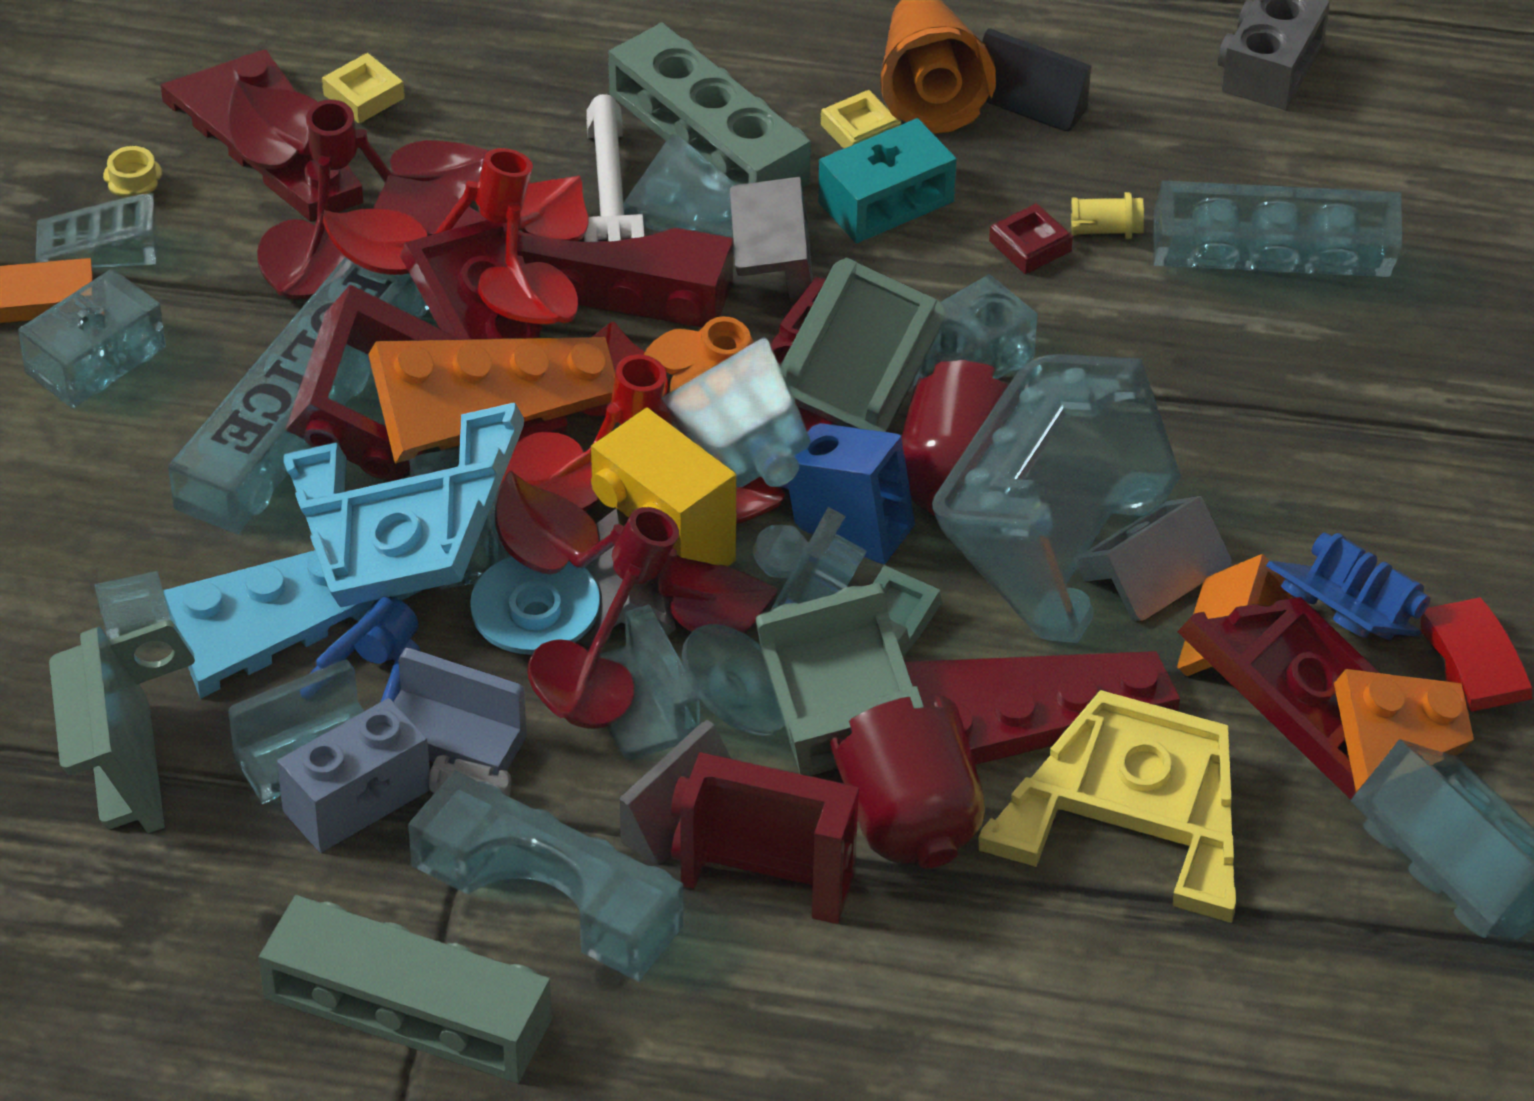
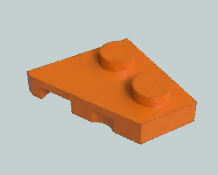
[1334,669,1474,793]

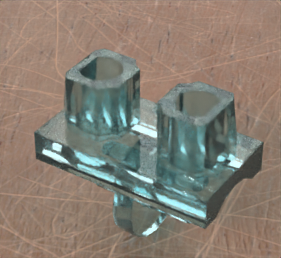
[753,507,867,612]

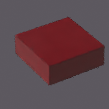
[989,203,1073,274]

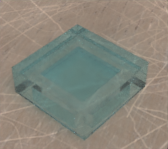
[94,571,170,640]

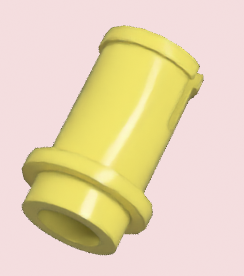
[1071,192,1144,240]

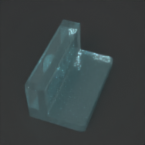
[600,604,700,760]
[228,660,364,803]

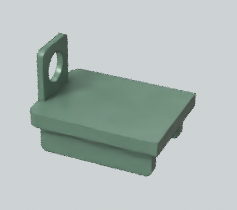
[769,257,945,432]
[49,620,195,833]

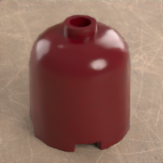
[902,360,1036,520]
[830,696,986,868]

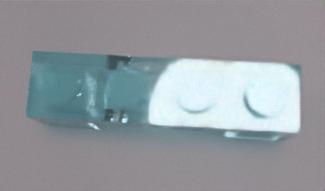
[408,770,683,982]

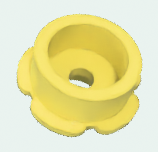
[103,146,162,200]

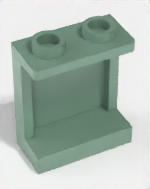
[756,583,924,776]

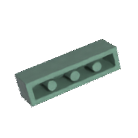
[259,895,552,1083]

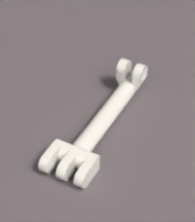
[584,94,644,242]

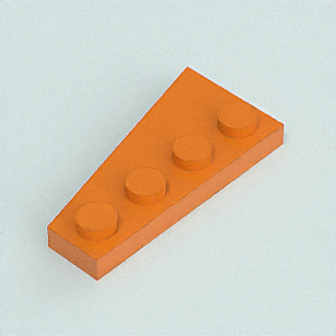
[368,337,615,463]

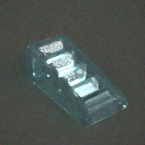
[35,194,157,267]

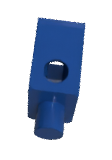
[763,423,915,565]

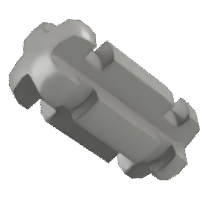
[429,755,512,810]

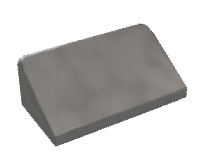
[620,720,731,864]

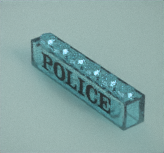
[168,257,428,535]

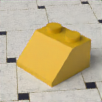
[591,407,736,567]

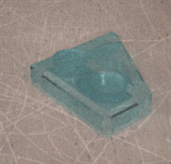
[623,134,736,250]

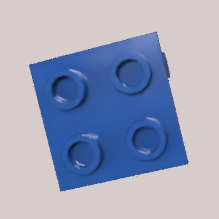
[1266,532,1430,640]

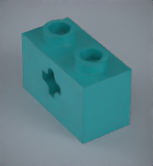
[818,118,957,244]

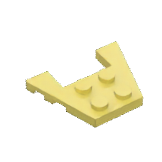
[979,690,1236,923]

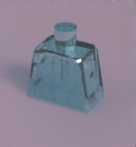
[661,336,811,487]

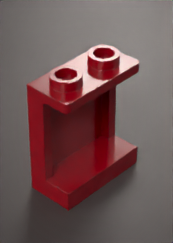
[671,752,859,924]

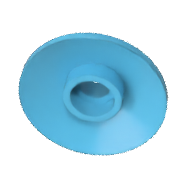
[470,556,600,655]

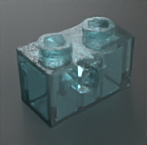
[18,268,166,409]

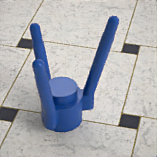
[297,597,420,702]

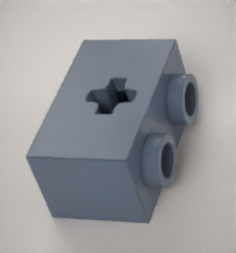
[277,698,430,853]

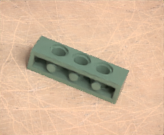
[608,22,812,193]

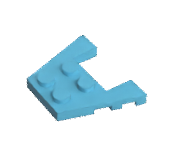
[284,403,524,607]

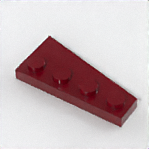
[905,651,1180,765]

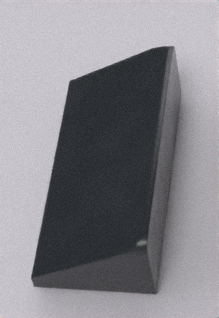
[982,28,1091,131]

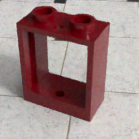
[285,284,460,481]

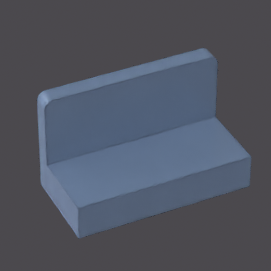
[394,648,527,776]

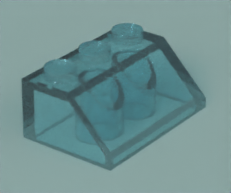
[1350,739,1534,940]

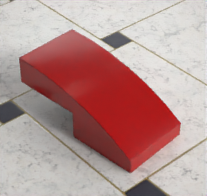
[1421,597,1532,712]

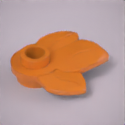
[644,317,755,414]

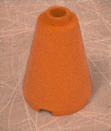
[880,0,996,133]

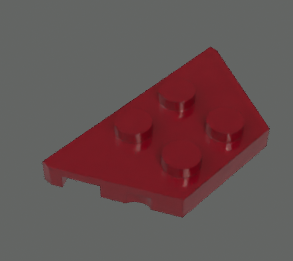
[1178,597,1382,810]

